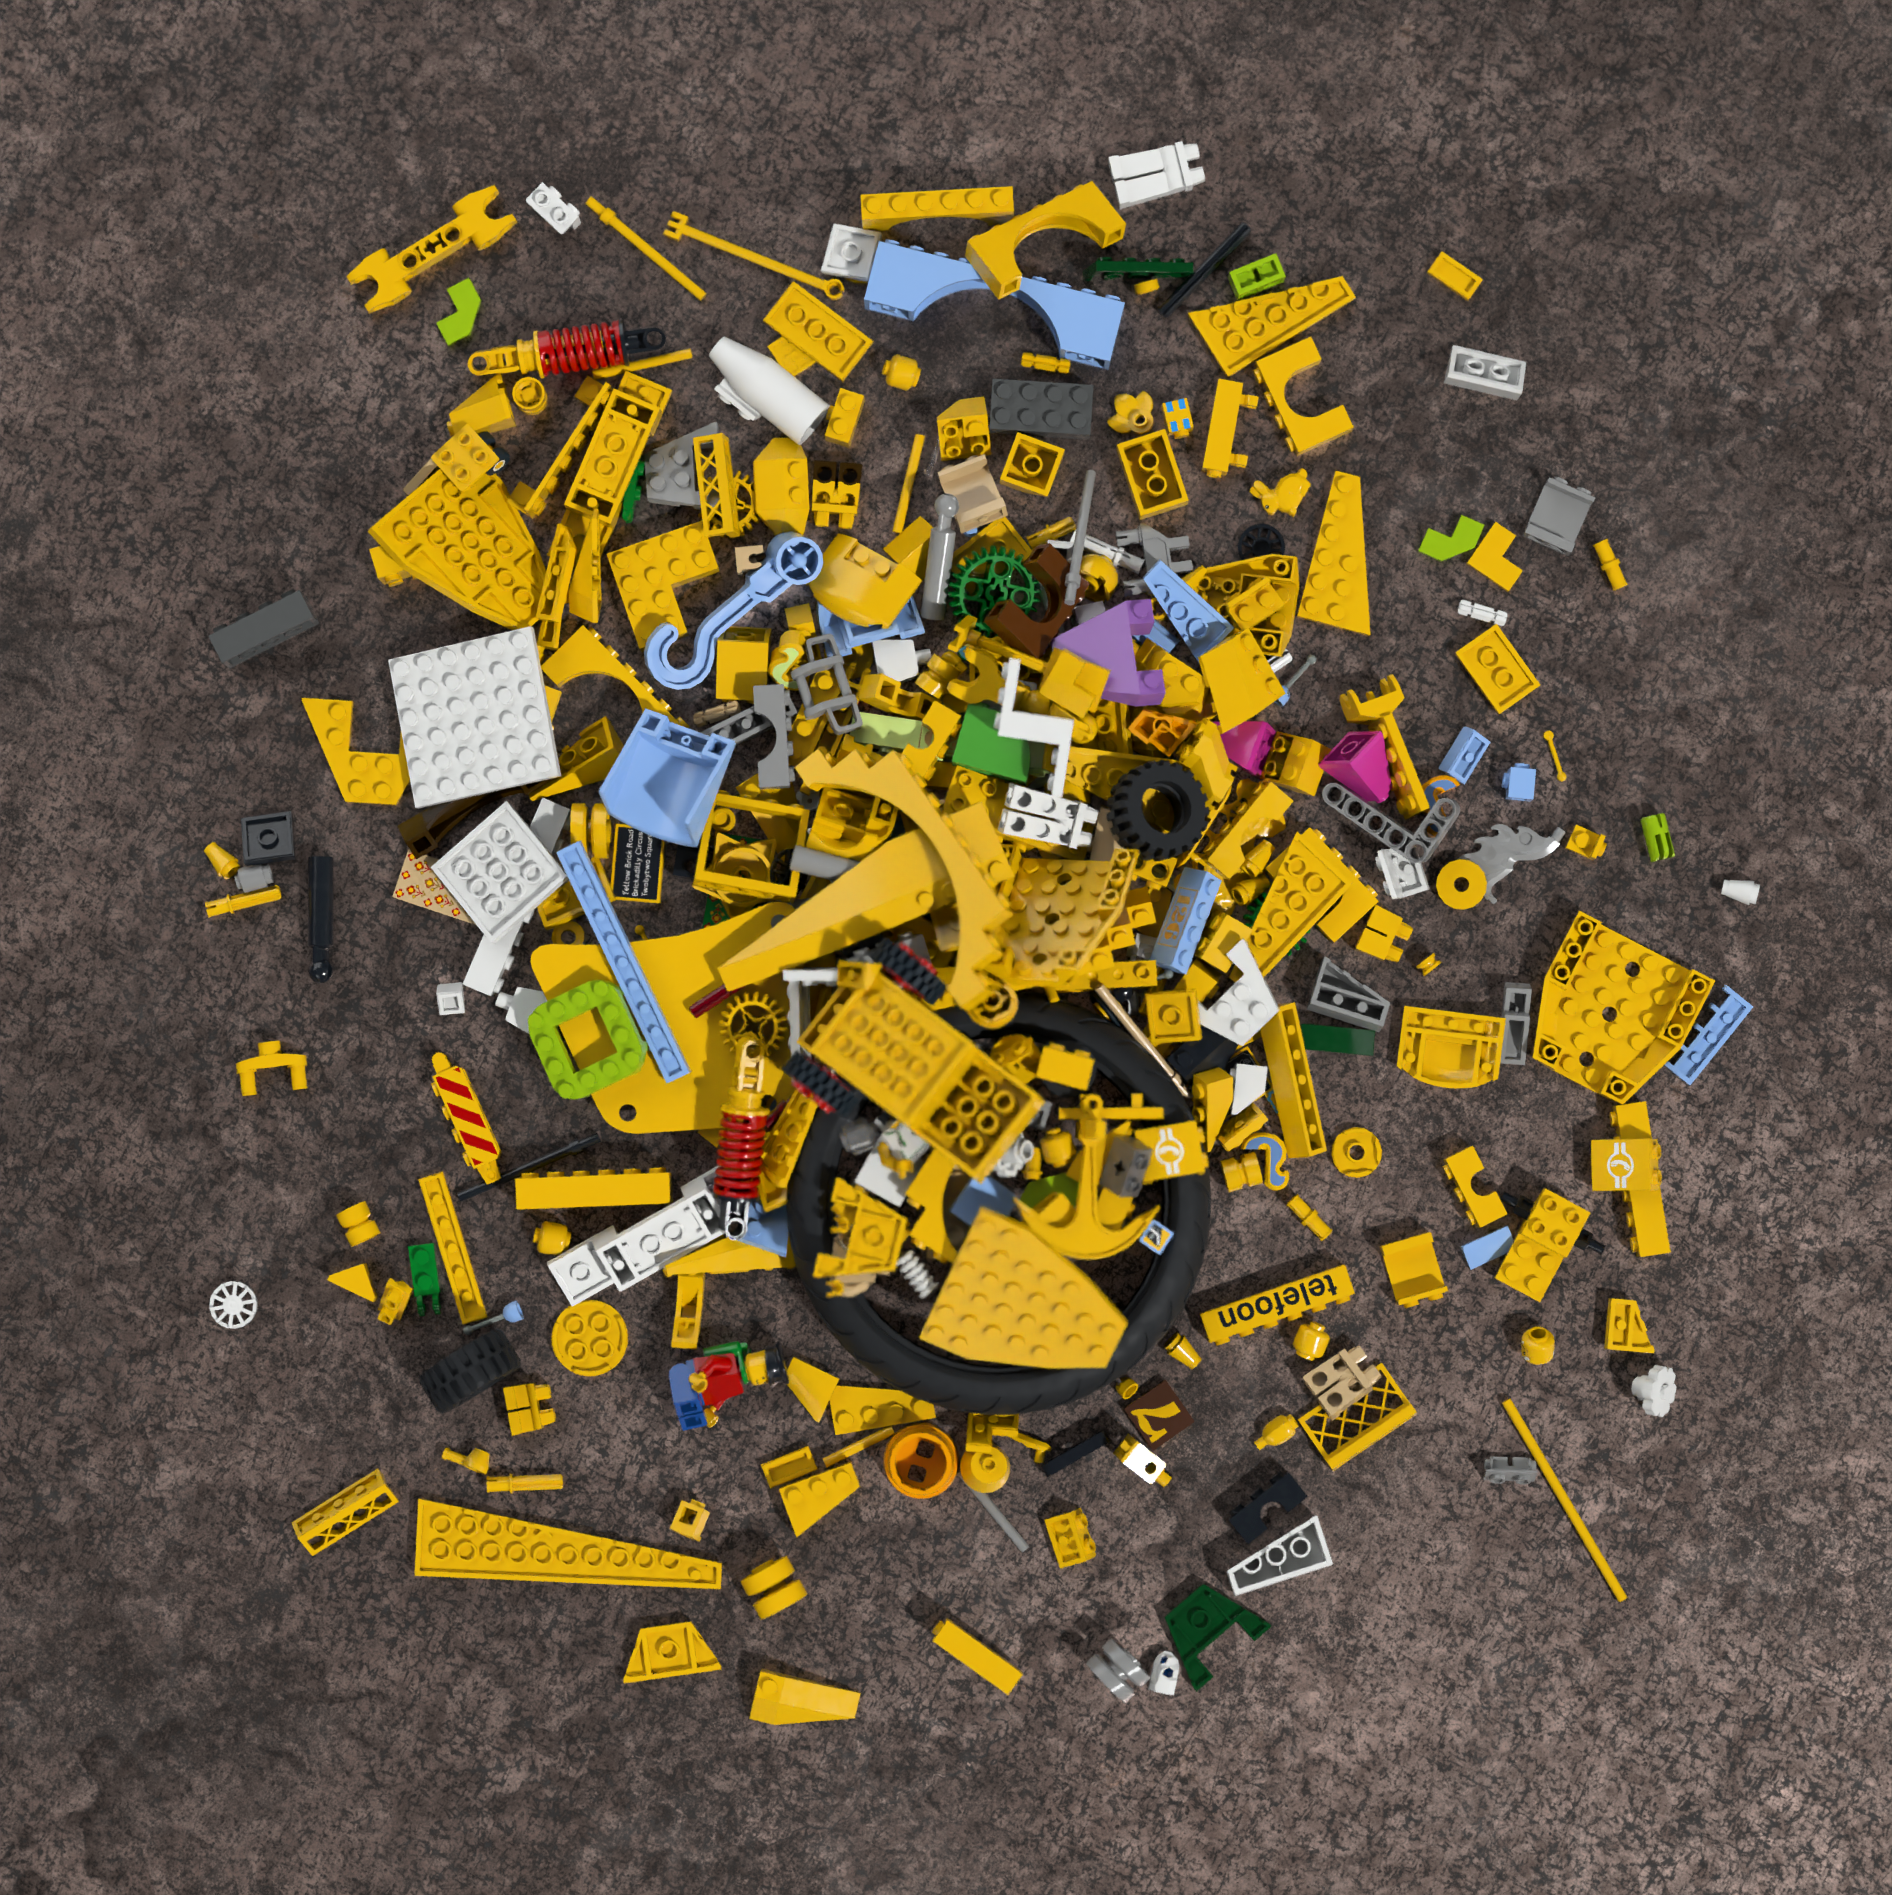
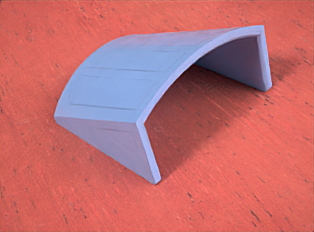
[599,708,736,847]

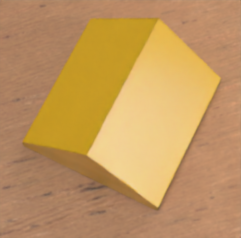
[883,516,933,582]

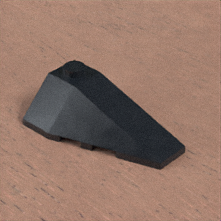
[1166,1026,1239,1088]

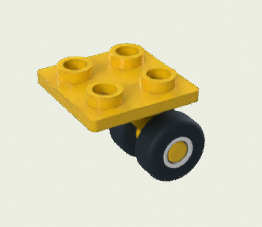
[431,424,510,493]

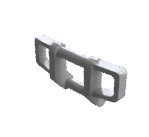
[790,634,863,735]

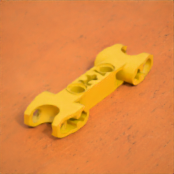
[346,185,517,314]

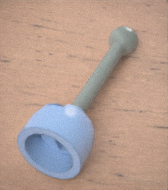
[1275,654,1317,707]
[463,1300,524,1335]

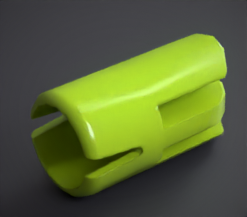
[1641,813,1675,862]

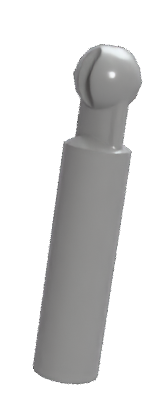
[920,493,959,620]
[789,845,860,881]

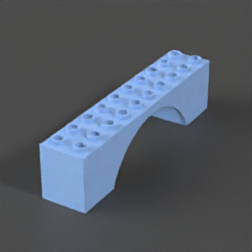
[864,239,1125,370]

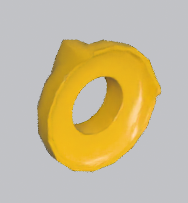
[551,921,585,945]

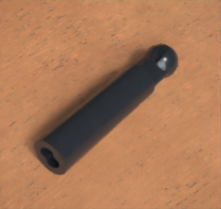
[308,856,334,983]

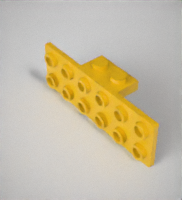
[941,765,1094,860]

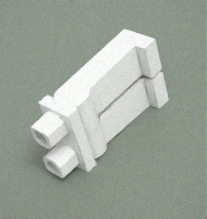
[1108,141,1205,209]
[998,783,1098,849]

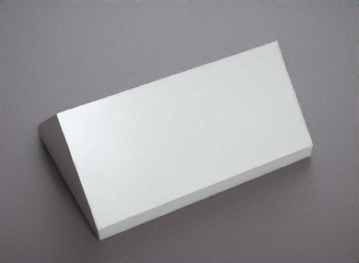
[1444,345,1526,400]

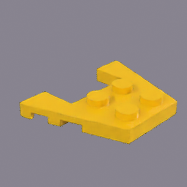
[813,1178,907,1278]

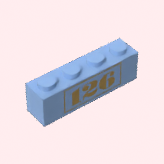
[1149,867,1222,974]

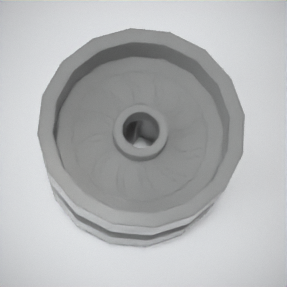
[1086,1638,1151,1704]

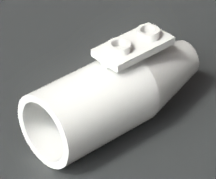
[709,336,830,445]

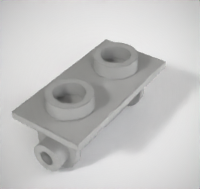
[1483,1456,1537,1484]

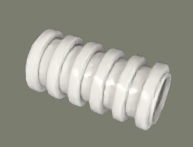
[896,1250,939,1298]

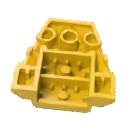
[1129,638,1217,758]

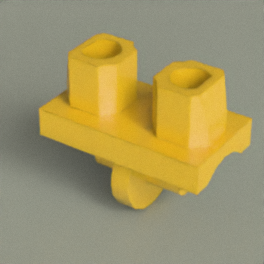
[378,1278,413,1325]

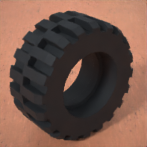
[1107,760,1209,861]
[419,1329,521,1414]

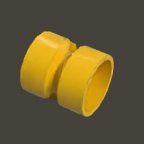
[512,377,548,415]
[915,653,961,701]
[1220,1152,1263,1192]
[336,1201,381,1247]

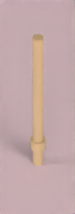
[1094,983,1193,1102]

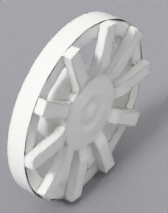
[209,1281,258,1329]

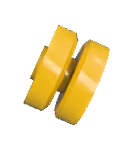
[570,803,611,859]

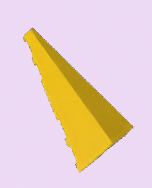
[662,1232,796,1277]

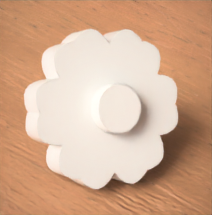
[992,1132,1034,1177]
[1631,1365,1676,1417]

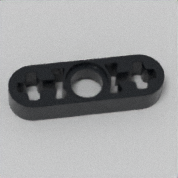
[1041,1429,1111,1477]

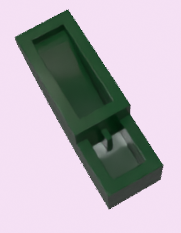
[1300,1024,1375,1056]

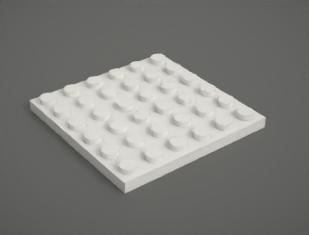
[388,626,561,808]

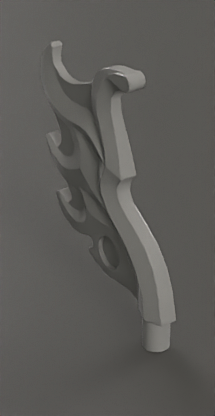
[1457,824,1566,904]

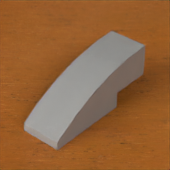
[1500,982,1532,1065]

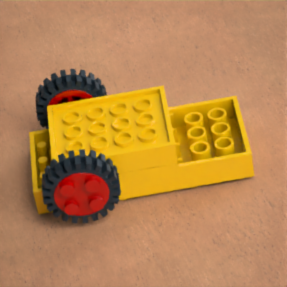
[782,938,1045,1184]

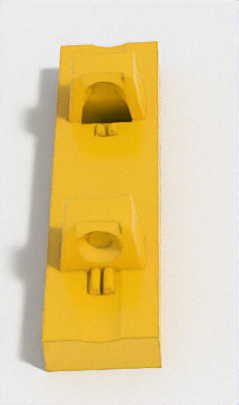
[1059,1094,1164,1120]

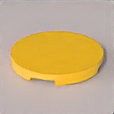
[551,1300,628,1376]

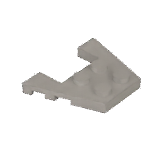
[644,422,721,513]

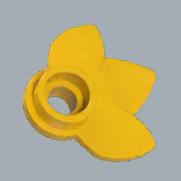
[1107,391,1154,434]

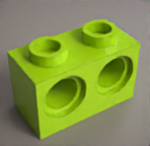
[1228,253,1286,301]

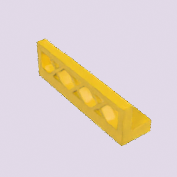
[693,433,740,538]
[291,1468,399,1556]

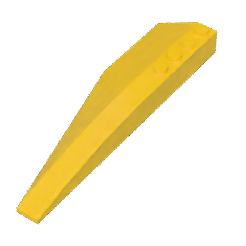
[718,801,1014,992]

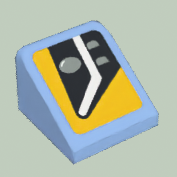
[1138,1219,1174,1255]

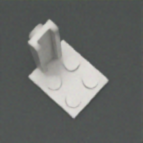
[783,967,838,1081]

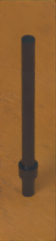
[457,1133,601,1202]

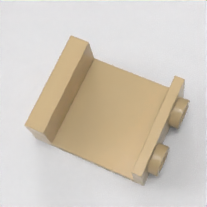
[937,454,1008,534]

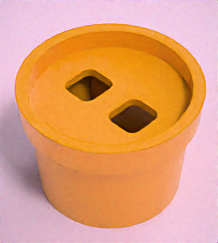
[883,1423,959,1499]

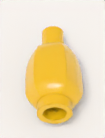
[1254,1414,1299,1450]

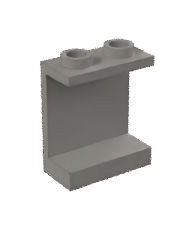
[1522,476,1596,556]

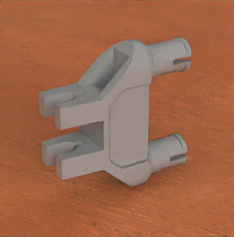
[1115,524,1193,597]

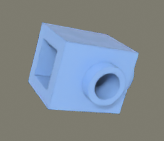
[1502,763,1536,802]

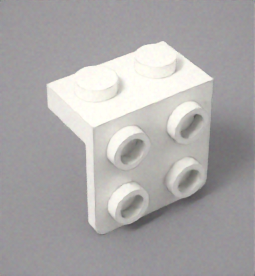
[1375,846,1429,899]

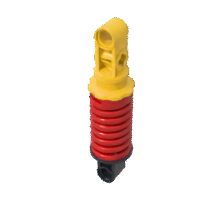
[468,318,666,379]
[711,1036,769,1240]

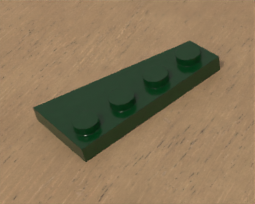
[1083,257,1194,281]

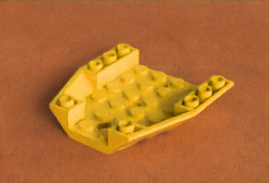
[984,844,1139,987]
[1532,911,1715,1105]

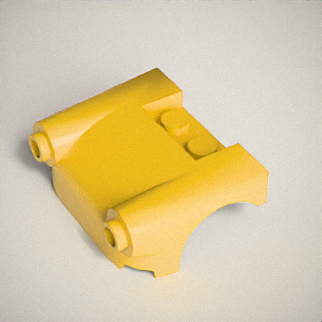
[805,788,901,862]

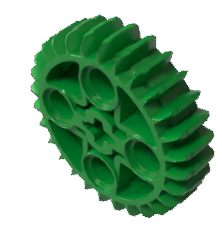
[948,545,1041,638]

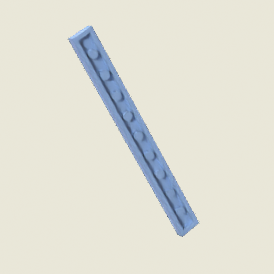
[556,841,691,1083]

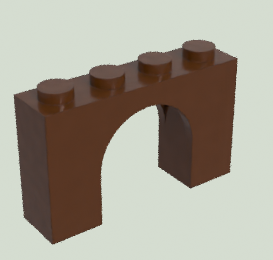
[984,543,1090,659]

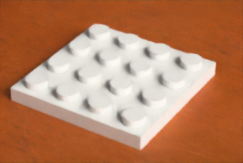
[431,801,569,944]

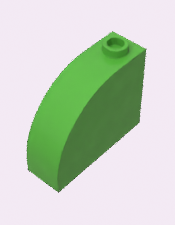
[952,702,1031,786]

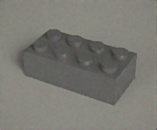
[989,379,1093,440]
[209,589,320,668]

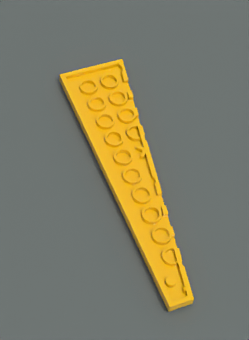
[414,1498,722,1589]

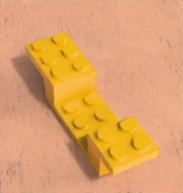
[547,371,673,568]

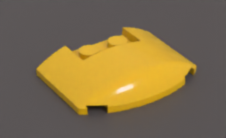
[806,533,922,629]
[1397,1006,1506,1089]

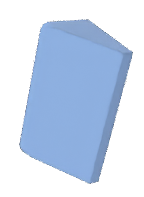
[1438,727,1490,785]
[1460,1226,1514,1270]

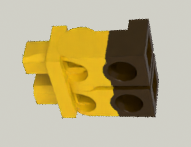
[812,460,863,529]

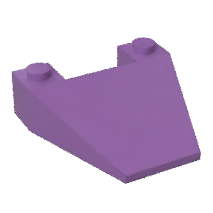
[1050,599,1166,707]

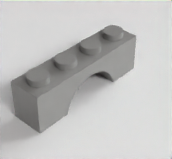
[753,684,795,790]

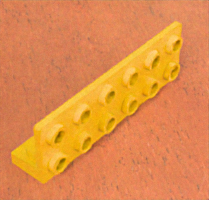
[506,375,613,519]

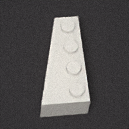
[1227,1515,1333,1597]

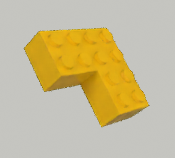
[607,521,720,652]

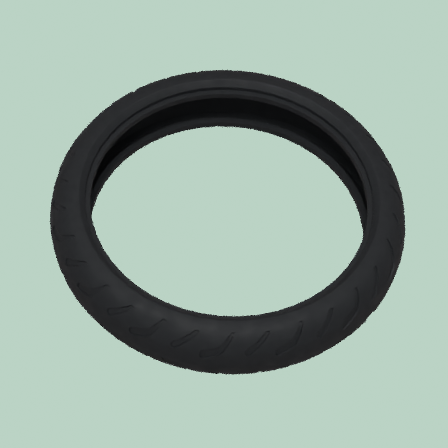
[786,990,1211,1415]

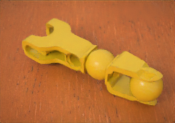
[947,645,1098,744]

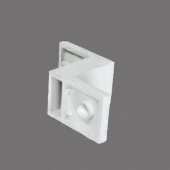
[994,658,1074,797]

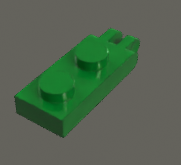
[622,457,645,523]

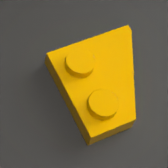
[1604,1298,1655,1353]

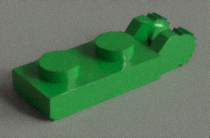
[408,1243,441,1317]

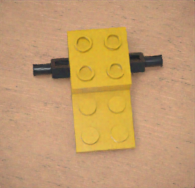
[1494,1188,1606,1302]

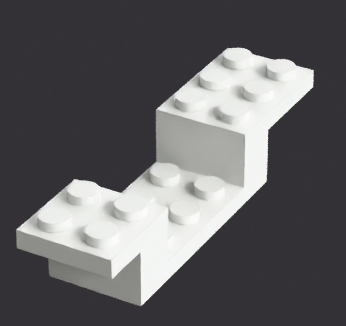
[546,1166,731,1307]

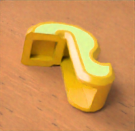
[768,630,810,691]

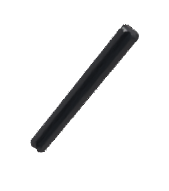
[1158,222,1252,319]

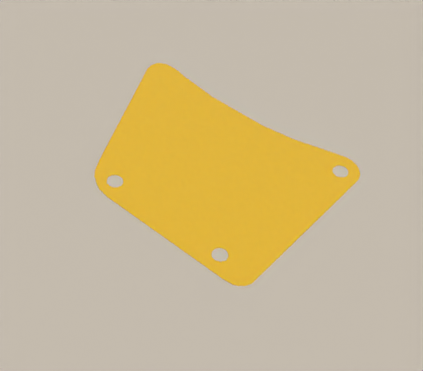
[531,901,804,1134]

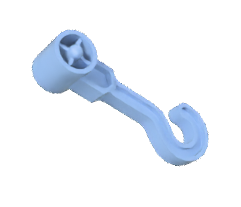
[644,531,823,690]

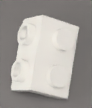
[526,182,581,235]

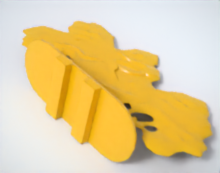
[1173,778,1286,916]

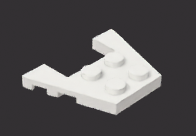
[1198,938,1280,1046]

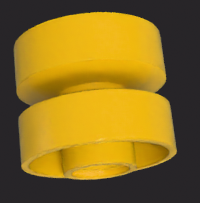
[740,1555,808,1620]

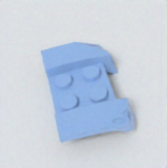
[816,595,925,658]

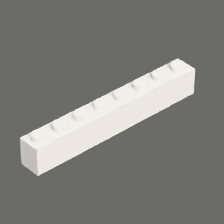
[463,797,571,997]

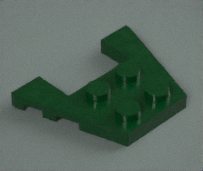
[1164,1583,1272,1692]

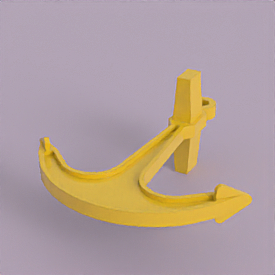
[1012,1094,1160,1259]

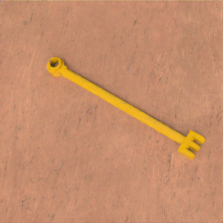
[663,211,845,300]

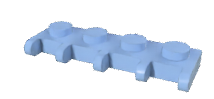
[1663,985,1753,1086]

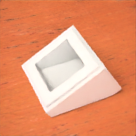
[436,982,465,1015]

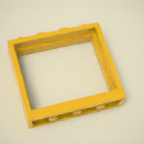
[693,790,810,904]

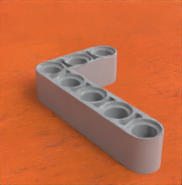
[1322,783,1460,863]

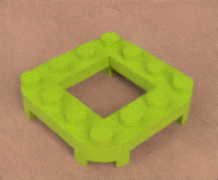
[528,980,648,1099]

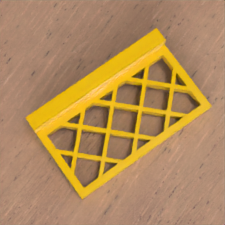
[1298,1363,1417,1471]

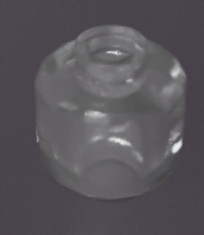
[839,1117,879,1155]

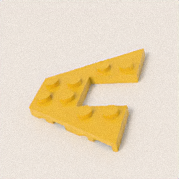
[302,698,411,806]

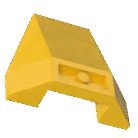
[1194,554,1299,657]

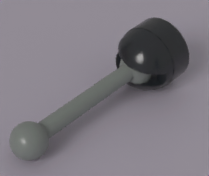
[1113,969,1173,1003]

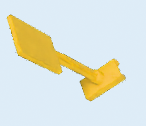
[947,614,1111,713]

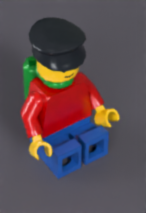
[669,1341,789,1431]

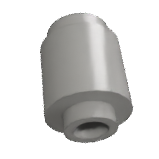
[234,863,274,893]

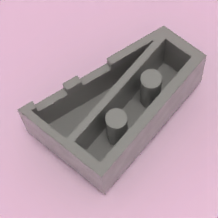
[1307,956,1390,1032]

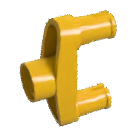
[235,1041,307,1096]

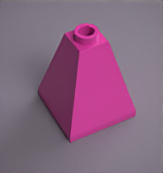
[1213,721,1276,779]
[1318,731,1392,803]

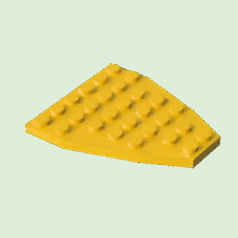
[367,469,546,630]
[919,1206,1127,1368]

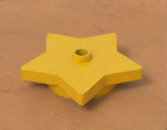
[691,832,778,919]

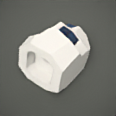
[1148,1651,1179,1695]

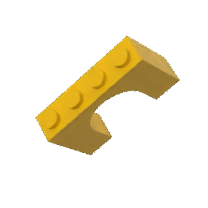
[1253,336,1354,456]
[1264,827,1379,944]

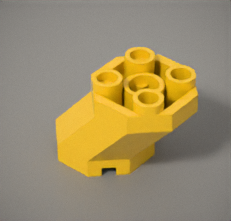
[1176,718,1238,811]

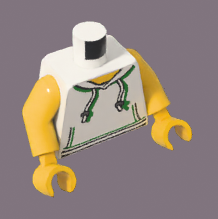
[874,1112,931,1179]

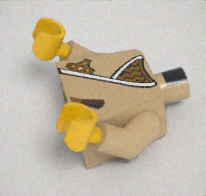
[826,1217,890,1297]

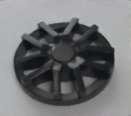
[1238,524,1285,560]
[770,848,808,895]

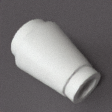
[1721,880,1760,905]

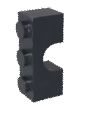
[1227,1471,1308,1544]

